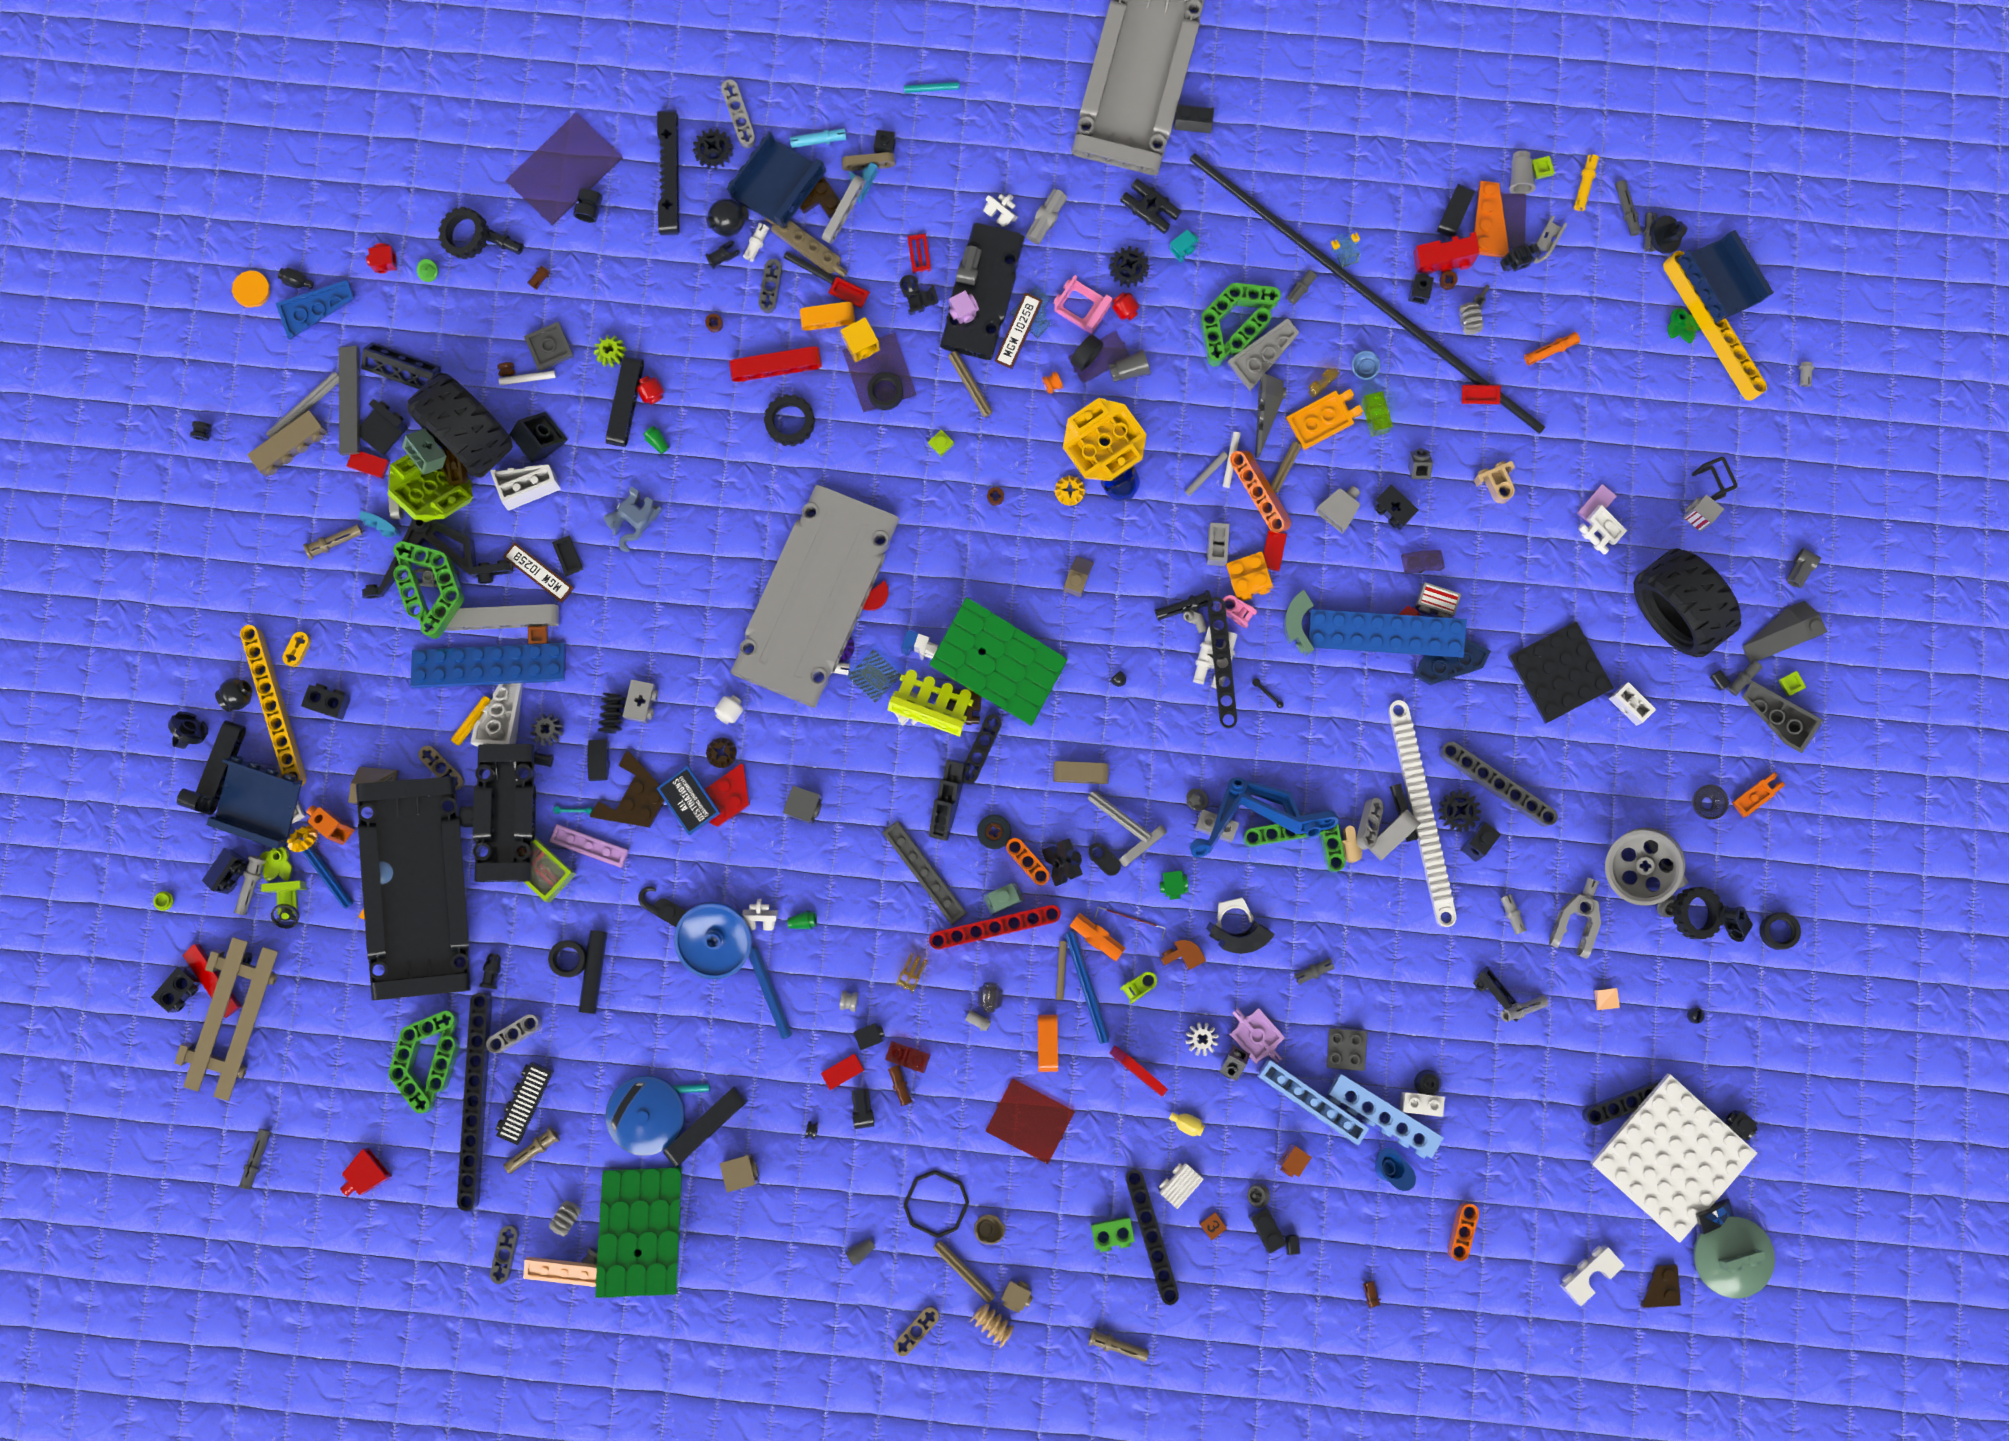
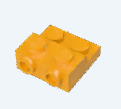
[1226,551,1274,601]

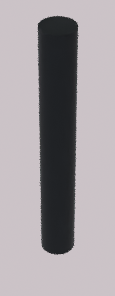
[784,251,835,284]

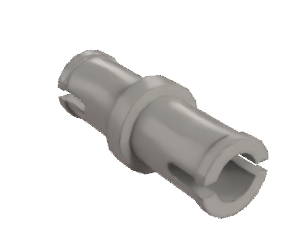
[1500,894,1527,935]

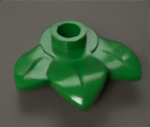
[1667,308,1701,344]

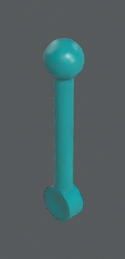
[553,806,593,814]

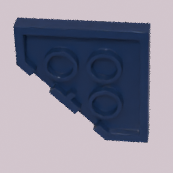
[1413,638,1491,685]

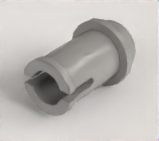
[1799,362,1815,387]
[965,1010,992,1031]

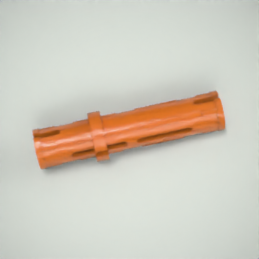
[1524,332,1580,366]

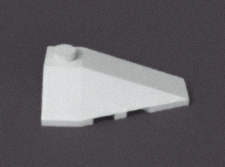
[471,683,523,747]

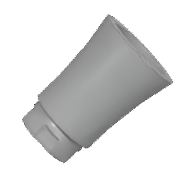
[1509,151,1536,195]

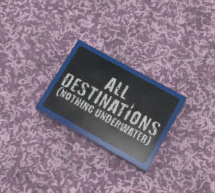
[657,766,721,836]

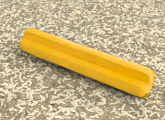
[451,696,491,746]

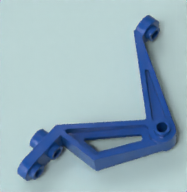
[1189,777,1339,857]

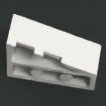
[490,465,561,511]

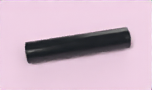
[578,930,608,1014]

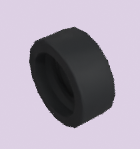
[1070,334,1104,371]
[867,372,903,410]
[1760,912,1801,950]
[548,940,587,978]

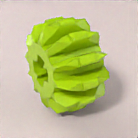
[594,335,626,367]

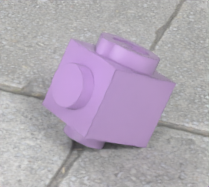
[949,290,979,324]

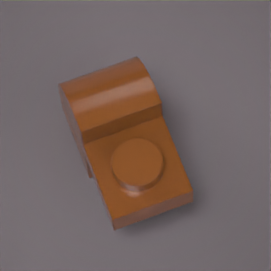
[1160,940,1206,970]

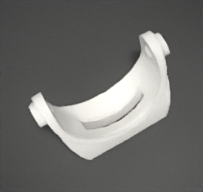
[1216,897,1254,928]

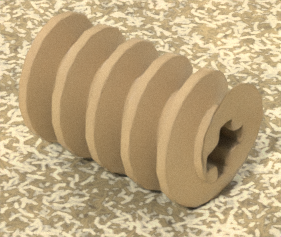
[970,1304,1014,1348]

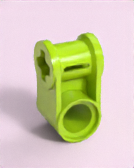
[1120,972,1157,1004]

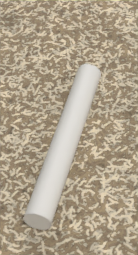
[498,370,556,385]
[1223,432,1241,488]

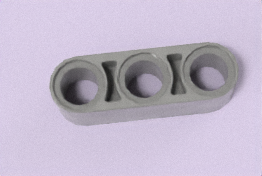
[1369,809,1421,861]
[486,1015,542,1053]

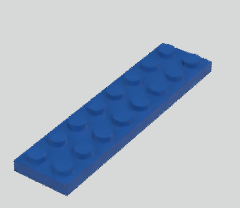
[1309,609,1467,658]
[410,643,566,688]

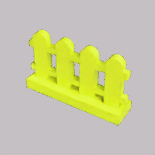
[888,670,974,737]

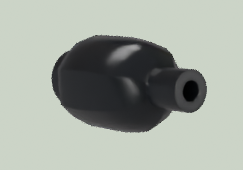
[278,268,314,289]

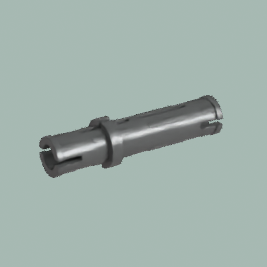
[1615,180,1642,236]
[239,1128,271,1190]

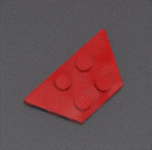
[705,763,750,827]

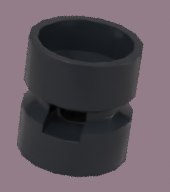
[573,188,603,223]

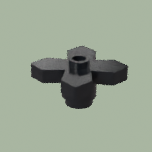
[1042,839,1083,886]

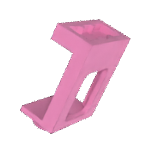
[1053,275,1113,334]

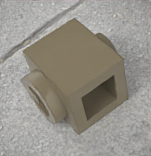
[1001,1279,1033,1313]

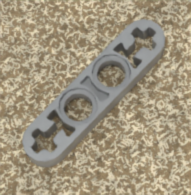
[721,80,756,148]
[822,175,866,244]

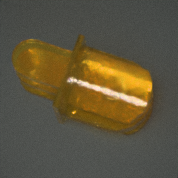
[895,953,928,994]

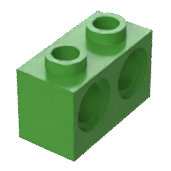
[1091,1216,1135,1252]

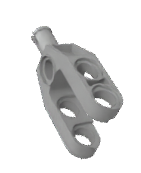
[1549,878,1601,959]

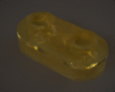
[1308,368,1340,399]

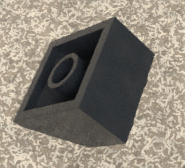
[509,412,568,463]

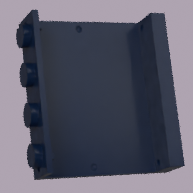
[727,132,826,228]
[1677,230,1774,323]
[206,756,303,849]

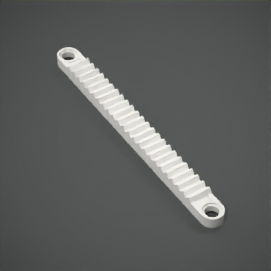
[1388,700,1456,927]

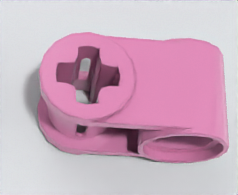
[1219,595,1257,628]

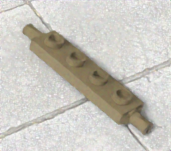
[764,218,848,278]

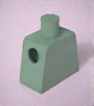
[983,883,1025,915]

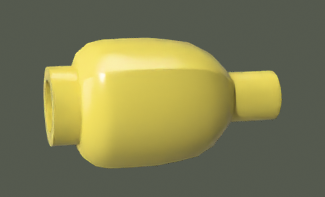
[1169,1112,1205,1136]

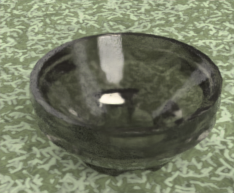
[1692,784,1729,820]

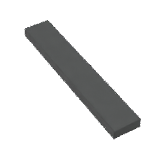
[339,345,360,456]
[882,821,967,925]

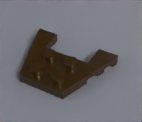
[590,751,665,828]

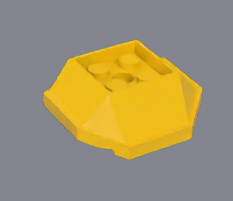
[1063,398,1147,481]

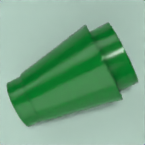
[643,426,670,454]
[787,910,817,929]

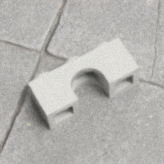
[1560,1245,1625,1306]

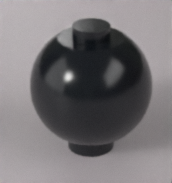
[706,199,749,237]

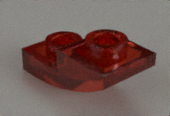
[885,1041,931,1073]

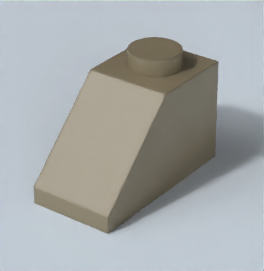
[1063,556,1094,598]

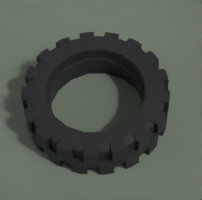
[438,207,489,259]
[764,394,815,446]
[1672,887,1723,939]

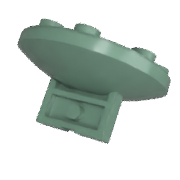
[1693,1216,1775,1298]

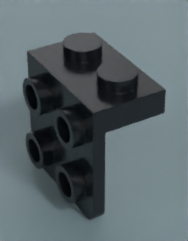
[360,398,408,455]

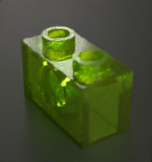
[1361,391,1393,437]

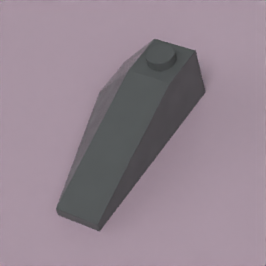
[1255,374,1286,458]
[1742,601,1828,663]
[1742,681,1825,753]

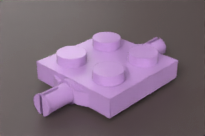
[1229,1008,1285,1064]

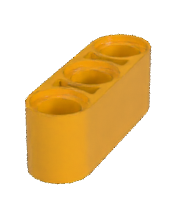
[799,302,855,331]

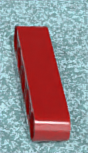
[729,346,822,382]

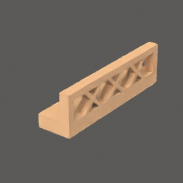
[523,1257,597,1287]

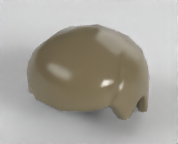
[974,1214,1005,1245]

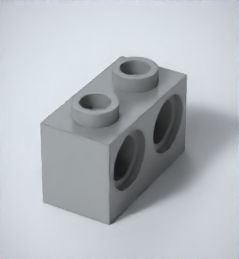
[1206,523,1229,566]

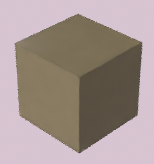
[719,1154,759,1193]

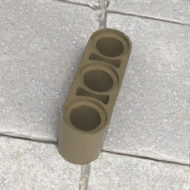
[1053,761,1109,784]

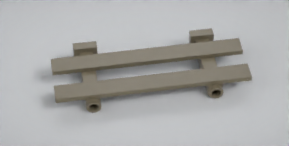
[174,937,279,1101]

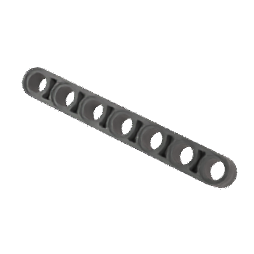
[1439,742,1558,827]

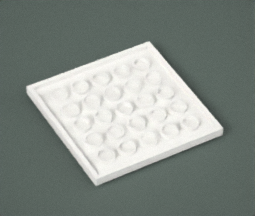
[1590,1073,1757,1243]

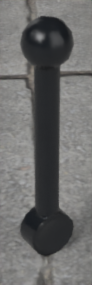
[1252,679,1284,708]

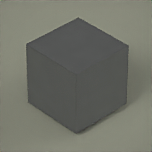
[783,786,823,825]

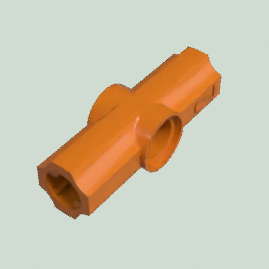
[1070,913,1126,962]

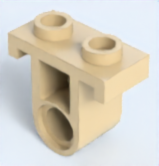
[1474,461,1515,504]

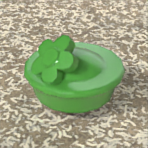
[417,259,438,282]

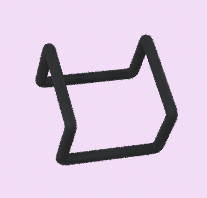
[1692,457,1738,501]

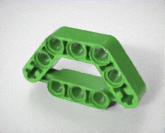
[1200,283,1281,367]
[393,541,464,639]
[388,1011,460,1114]

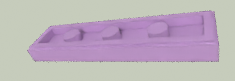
[549,824,629,868]

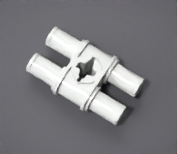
[1193,626,1237,689]

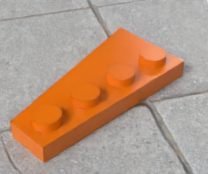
[1474,181,1509,258]

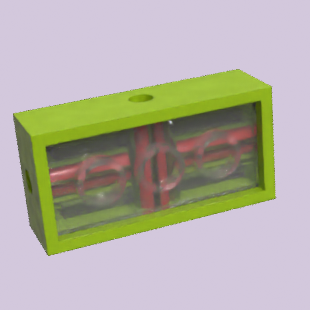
[519,837,576,903]

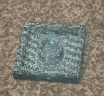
[847,649,901,703]

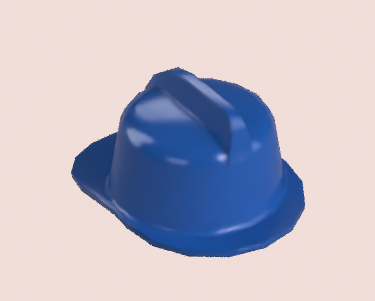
[1375,1148,1416,1191]

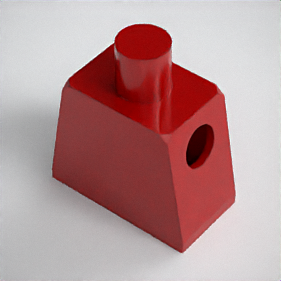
[340,1148,392,1197]

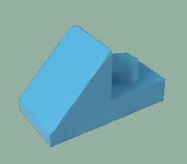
[849,162,878,203]

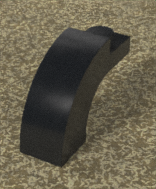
[1206,921,1275,954]

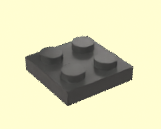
[524,322,574,371]

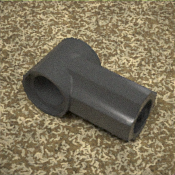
[956,245,981,286]
[1786,548,1821,588]

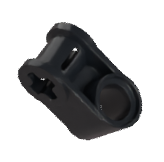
[1719,905,1753,942]

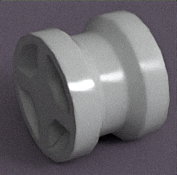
[839,990,858,1012]

